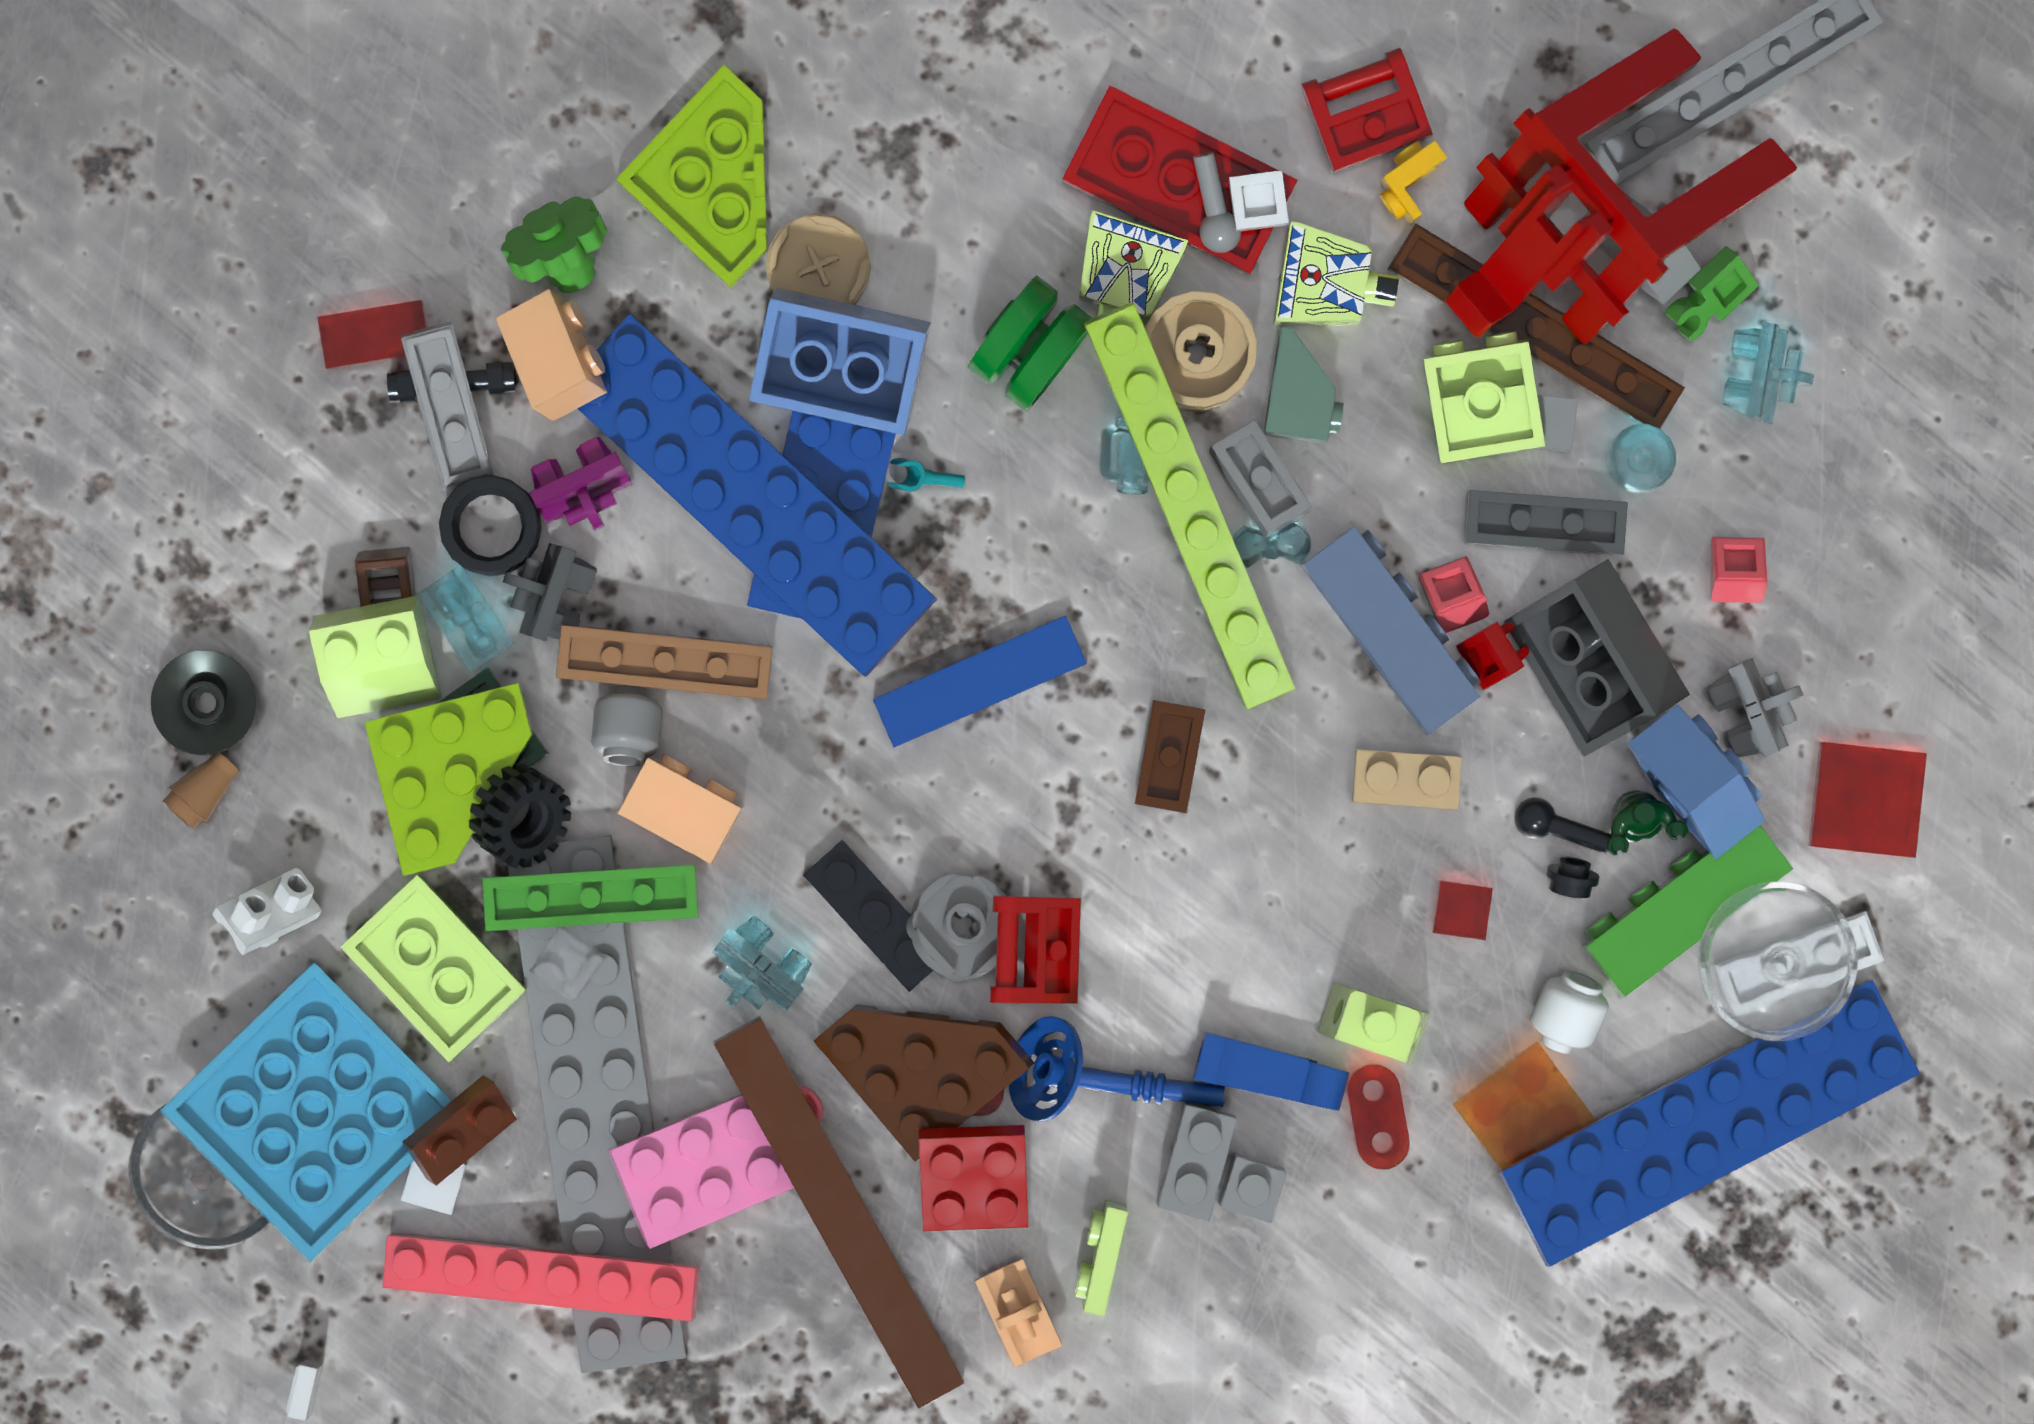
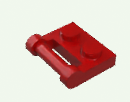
[1301,48,1433,173]
[990,896,1081,1004]

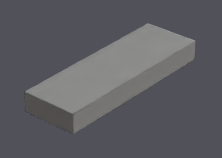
[400,321,494,489]

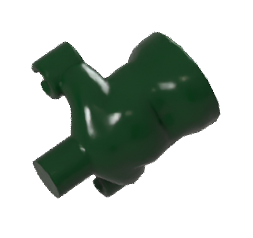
[1606,790,1688,856]

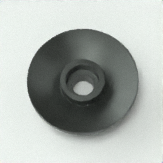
[151,650,257,755]

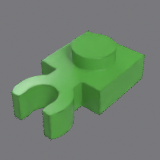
[1665,246,1759,341]

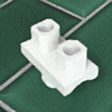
[212,868,322,955]

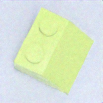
[309,596,441,718]

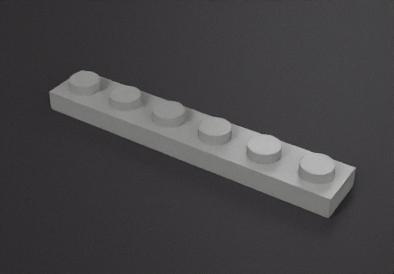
[1585,0,1884,185]

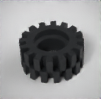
[469,764,571,868]

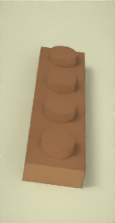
[556,624,772,699]

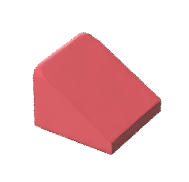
[1710,537,1768,603]
[1418,556,1489,633]

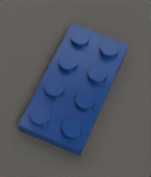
[747,411,896,619]

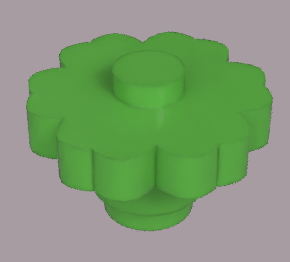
[501,196,608,293]

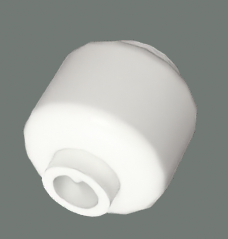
[1531,971,1609,1054]

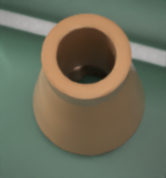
[162,753,240,830]

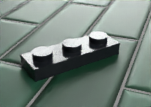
[803,839,933,992]

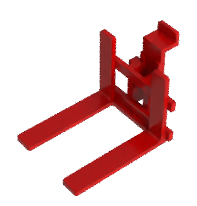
[1445,29,1797,344]

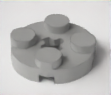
[906,873,1006,982]

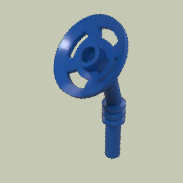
[1009,1016,1226,1122]

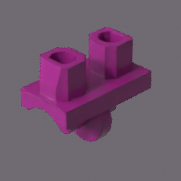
[530,437,633,531]

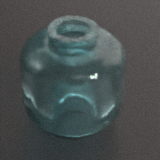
[1099,415,1151,495]
[1605,424,1676,494]

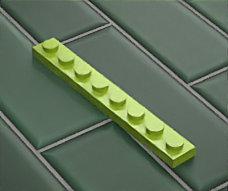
[1083,302,1295,710]

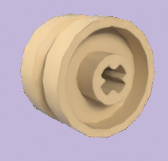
[1145,291,1257,412]

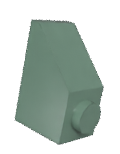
[1263,327,1344,445]

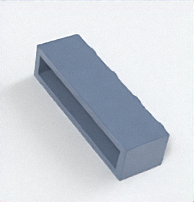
[1301,526,1481,735]

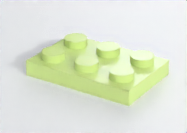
[341,874,527,1062]

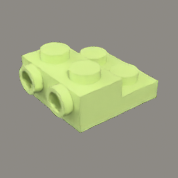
[1424,331,1545,463]

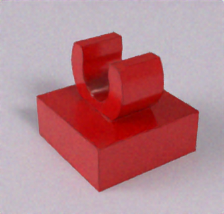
[1456,622,1530,691]

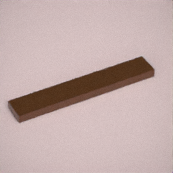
[1387,223,1685,433]

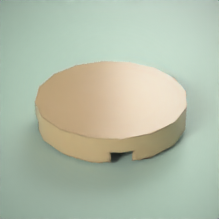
[765,213,871,305]

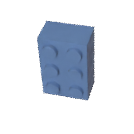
[749,288,931,435]

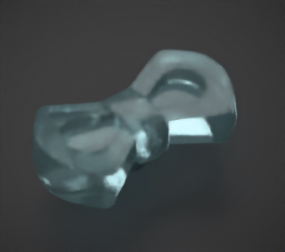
[1233,521,1311,568]

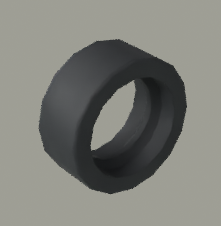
[439,475,542,577]

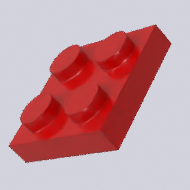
[919,1125,1028,1231]

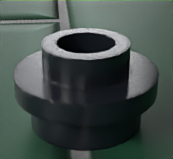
[1546,857,1600,898]

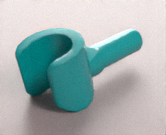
[887,458,965,492]

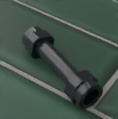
[387,362,517,404]

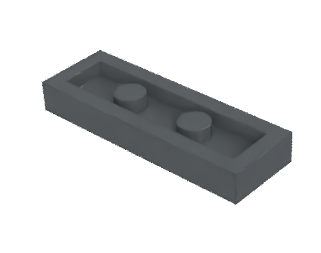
[1464,490,1628,555]

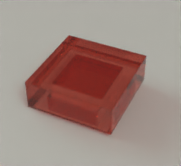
[1432,880,1493,940]

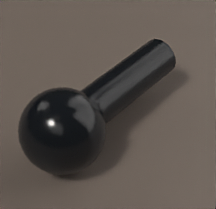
[1514,797,1611,854]

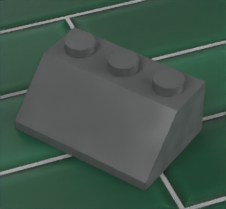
[1504,559,1690,756]

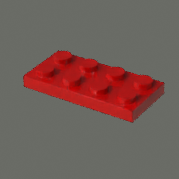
[1062,85,1298,276]

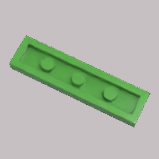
[482,865,699,931]

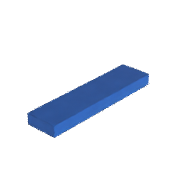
[873,616,1087,748]

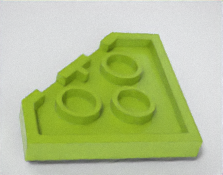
[616,65,767,289]
[364,683,533,876]

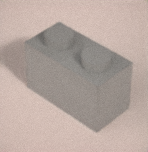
[1156,1102,1237,1221]

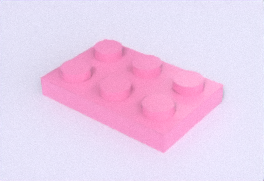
[608,1094,794,1249]

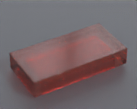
[317,300,427,370]

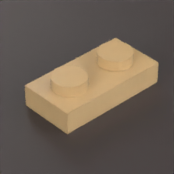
[1352,749,1462,810]

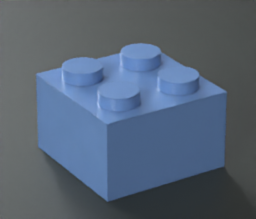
[1627,704,1766,860]

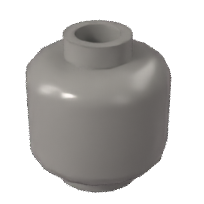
[591,685,663,766]

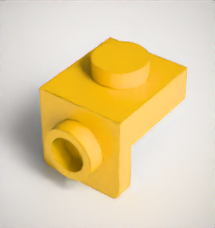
[1379,141,1447,225]

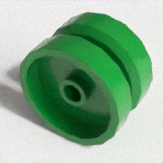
[967,275,1093,413]

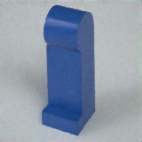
[1192,1031,1350,1111]

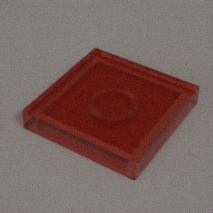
[1808,742,1927,858]

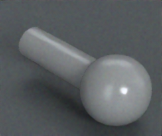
[1193,152,1242,253]

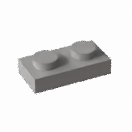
[1209,420,1312,538]

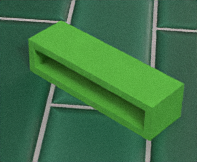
[1581,825,1794,997]

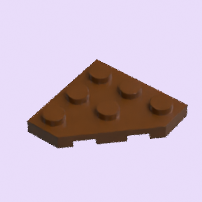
[814,1004,1034,1162]

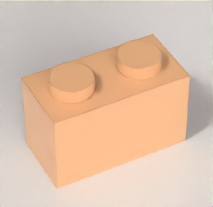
[495,289,607,422]
[617,754,743,864]

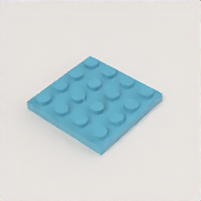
[160,962,451,1263]

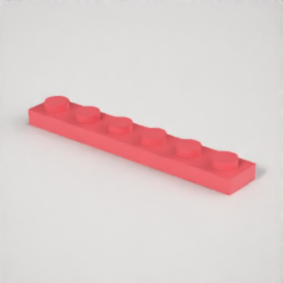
[382,1233,700,1321]

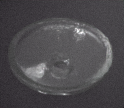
[1698,881,1858,1041]
[128,1104,269,1249]

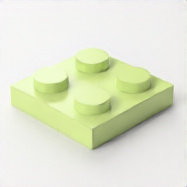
[1075,1200,1128,1317]

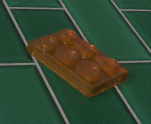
[1452,1041,1596,1170]

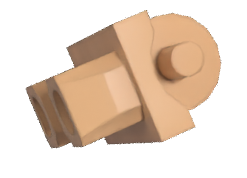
[975,1258,1063,1368]

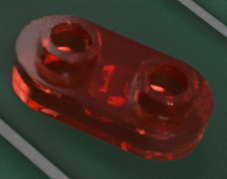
[1346,1064,1410,1170]

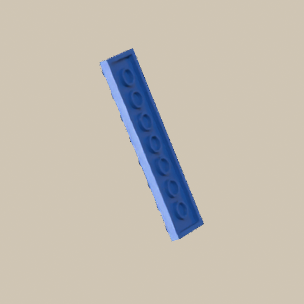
[578,314,938,677]
[1498,980,1920,1267]

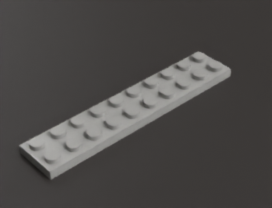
[508,835,687,1373]

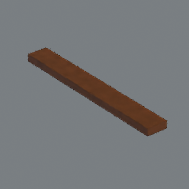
[713,1016,964,1409]

